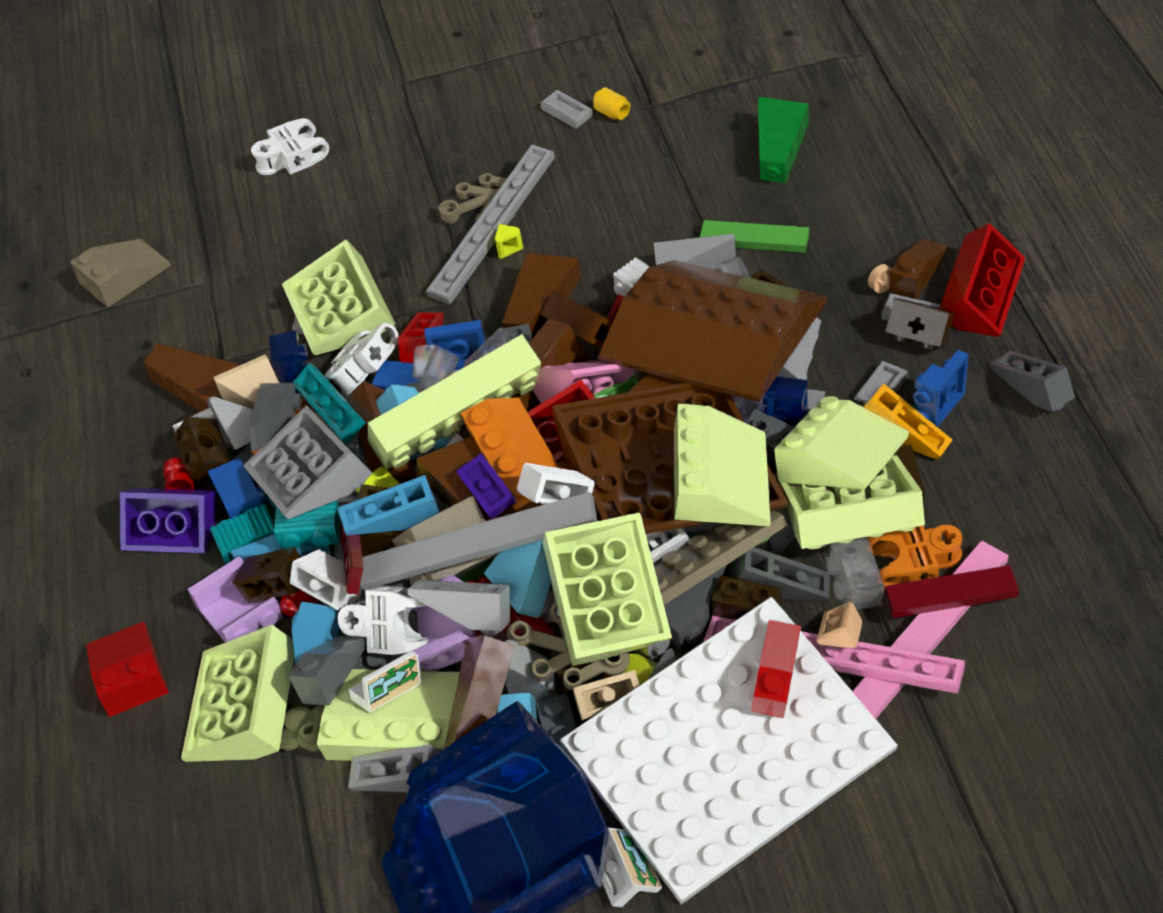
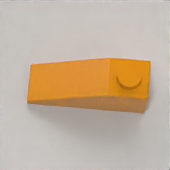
[863,383,952,460]

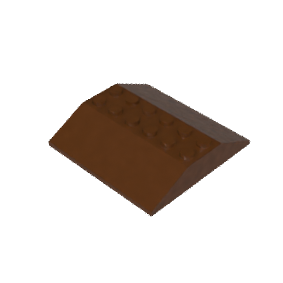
[598,260,828,402]
[552,383,788,534]

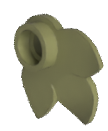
[280,705,325,752]

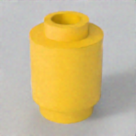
[593,87,630,120]

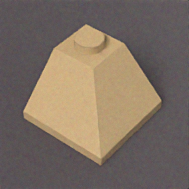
[213,354,279,409]

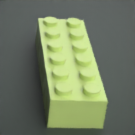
[368,334,541,470]

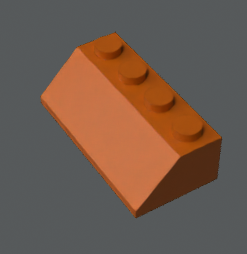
[461,398,560,513]

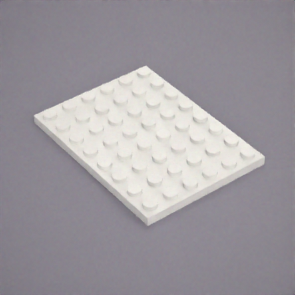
[560,597,898,905]

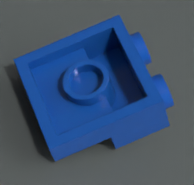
[425,320,488,369]
[913,350,969,427]

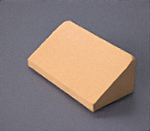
[816,602,862,648]

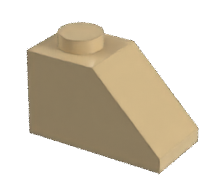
[572,670,640,720]

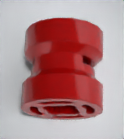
[163,458,194,490]

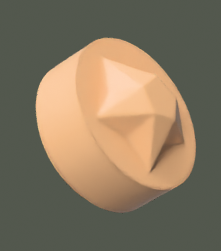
[868,264,891,293]

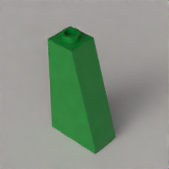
[758,97,809,183]

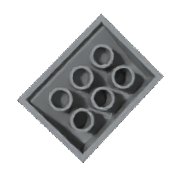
[243,405,372,519]

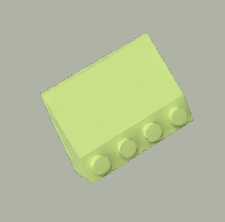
[282,240,395,355]
[774,396,909,489]
[674,404,770,526]
[778,455,925,549]
[542,513,672,666]
[181,625,295,762]
[317,669,460,761]

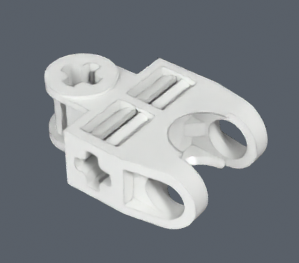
[251,118,329,175]
[325,323,399,397]
[338,586,428,655]

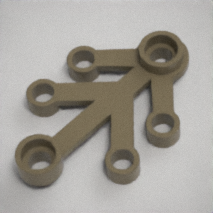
[438,173,515,224]
[507,602,630,690]

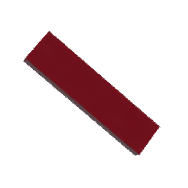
[340,503,363,595]
[885,565,1019,618]

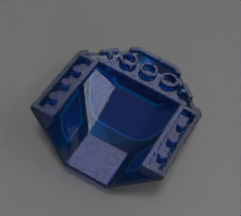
[382,701,609,913]

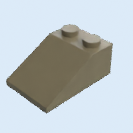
[70,239,171,307]
[392,496,499,585]

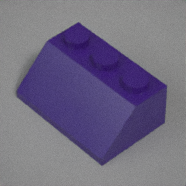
[120,488,217,553]

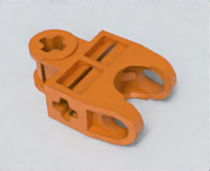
[865,525,962,589]

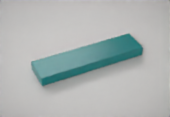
[293,363,366,445]

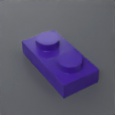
[456,453,517,520]

